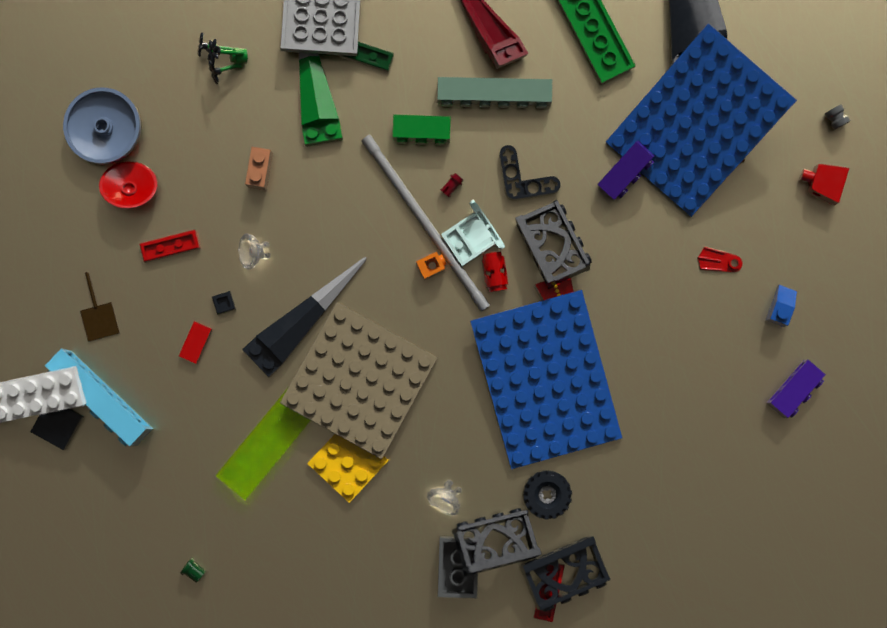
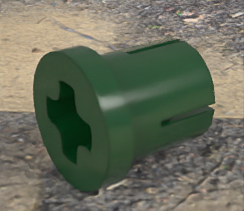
[180,557,206,583]

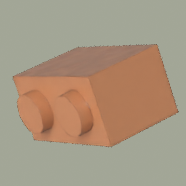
[245,147,273,191]

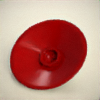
[99,161,157,208]

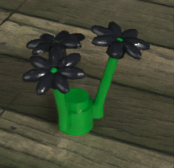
[198,32,248,84]

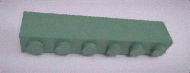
[437,77,552,109]

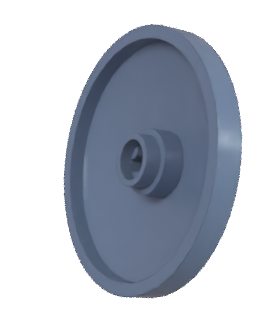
[63,87,141,164]

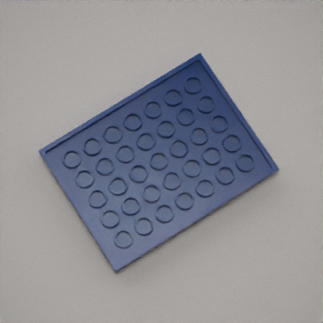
[606,23,797,217]
[470,290,622,469]

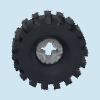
[523,470,572,520]

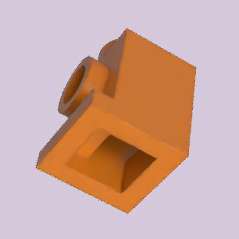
[416,251,447,280]

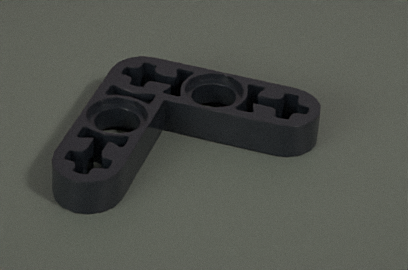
[499,145,561,200]

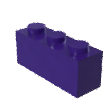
[597,141,655,200]
[767,359,826,418]

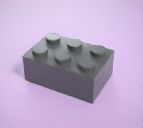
[438,536,478,598]

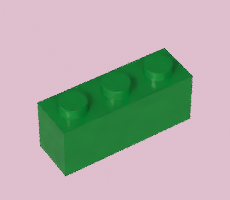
[393,114,451,145]

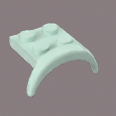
[441,200,505,266]

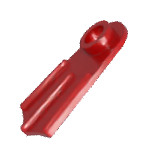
[697,247,743,272]

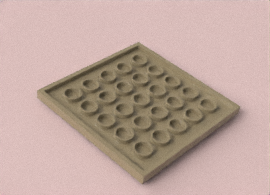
[280,302,437,459]

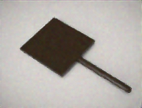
[80,272,120,342]

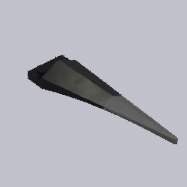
[242,257,367,378]

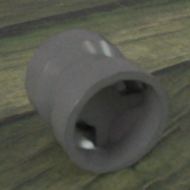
[825,104,851,130]

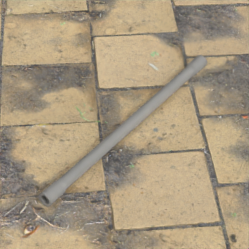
[361,135,490,312]

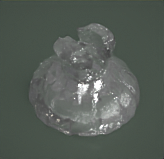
[238,234,270,269]
[427,480,462,515]

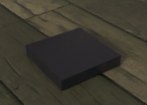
[30,408,84,450]

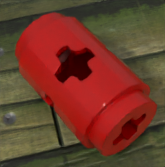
[482,252,509,292]

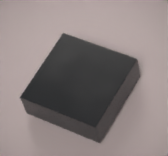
[212,291,236,315]

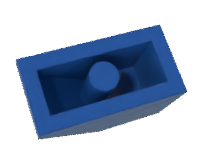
[766,285,797,327]

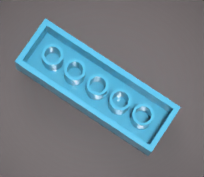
[45,349,153,446]

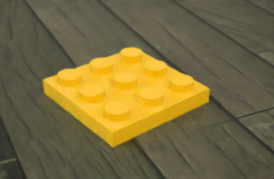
[307,434,389,503]

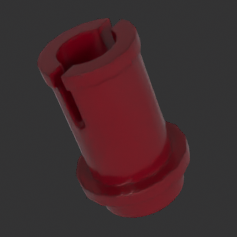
[440,173,463,198]

